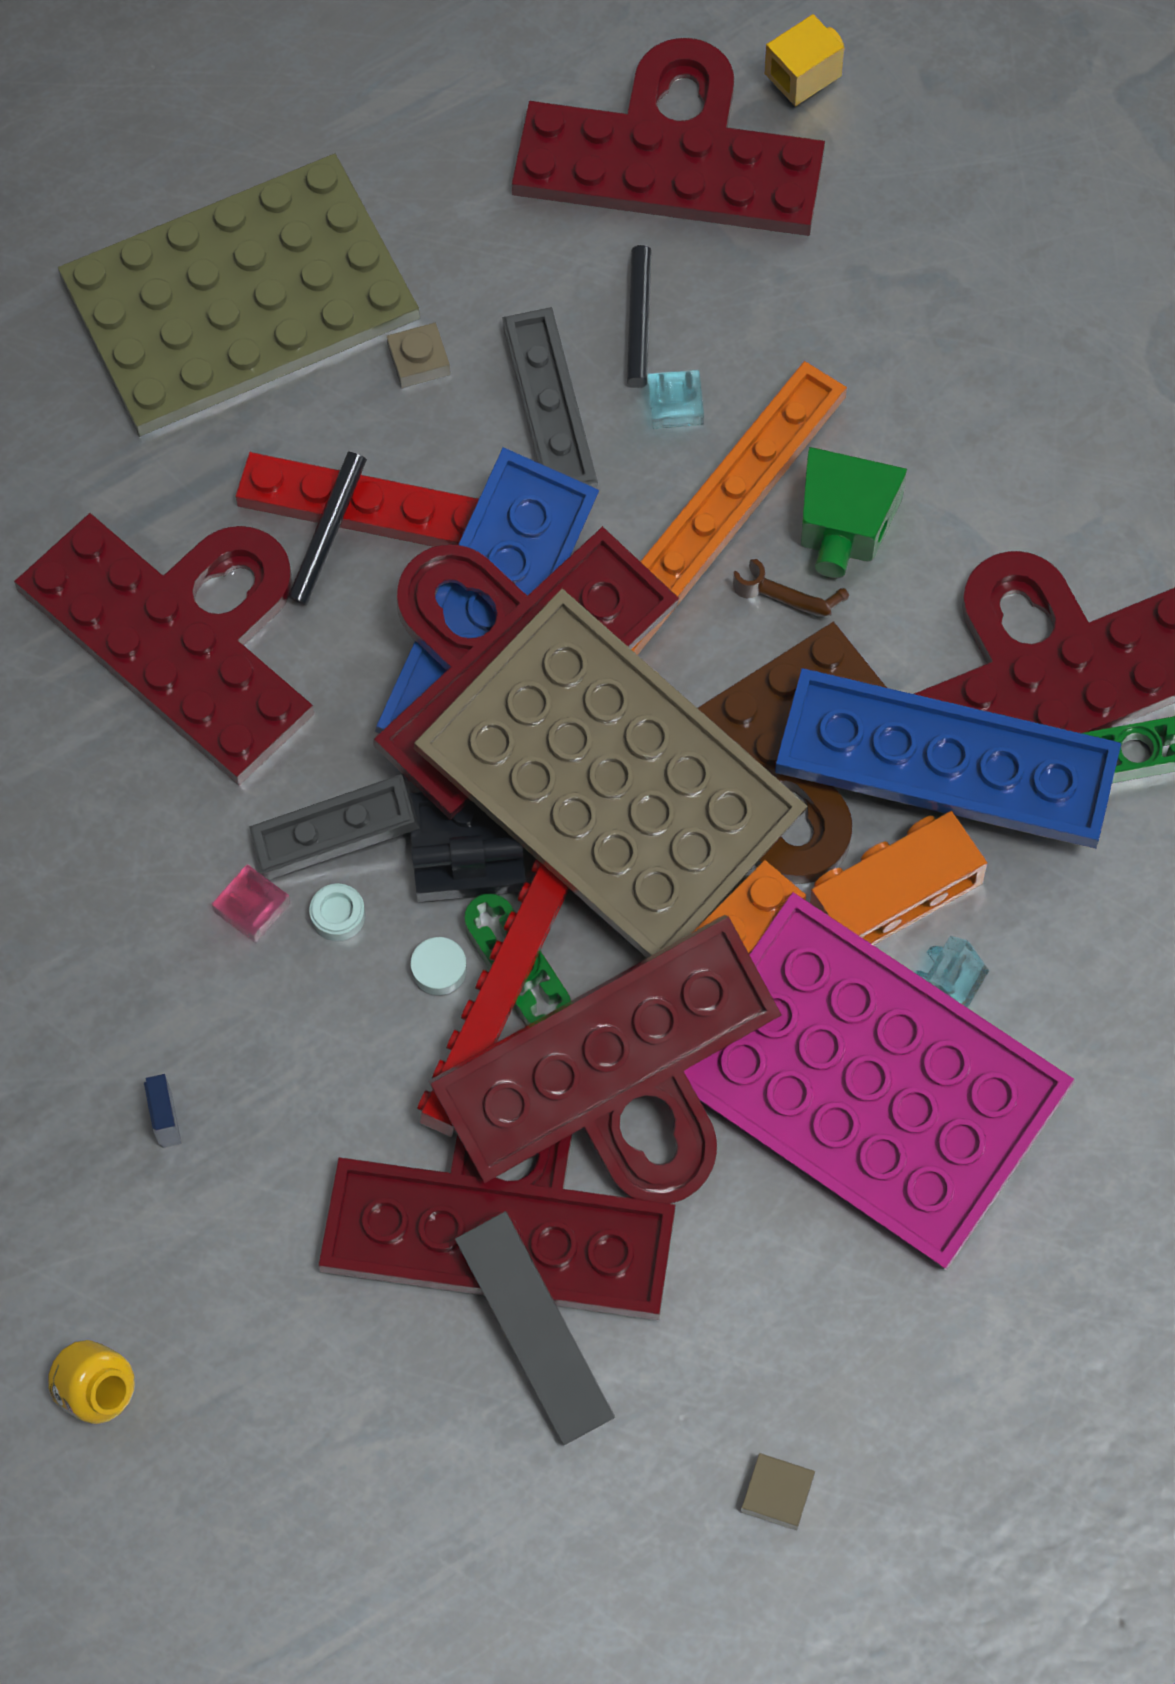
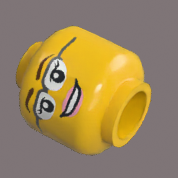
[48,1340,135,1424]

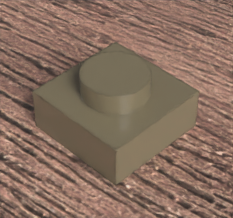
[387,322,451,388]

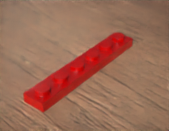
[236,452,479,547]

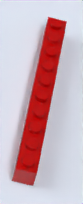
[417,859,570,1137]

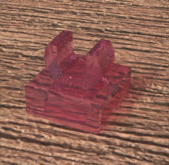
[212,864,291,943]

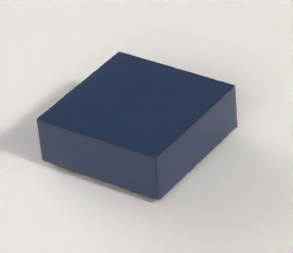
[144,1074,182,1148]

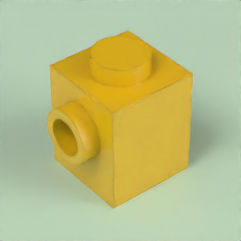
[764,14,845,106]

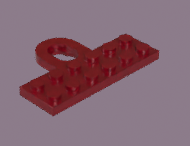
[512,38,825,236]
[14,513,315,786]
[373,526,679,820]
[914,551,1175,733]
[428,915,782,1204]
[318,1134,676,1320]

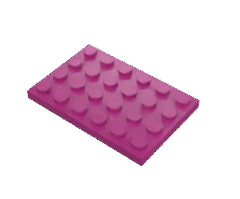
[684,892,1075,1270]

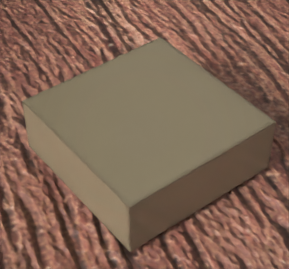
[741,1453,815,1531]

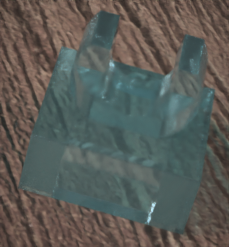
[648,370,704,429]
[915,936,989,1008]

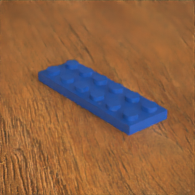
[375,447,599,733]
[775,668,1121,849]

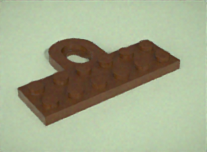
[698,621,887,884]

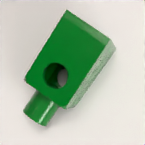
[801,447,907,578]

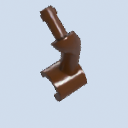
[733,559,849,617]

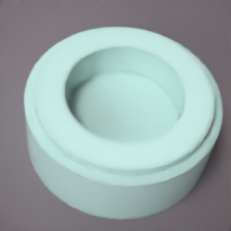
[309,883,366,941]
[411,937,467,995]

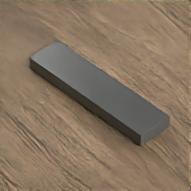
[502,307,598,489]
[455,1211,616,1445]

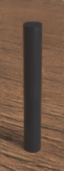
[627,245,652,388]
[288,451,367,605]

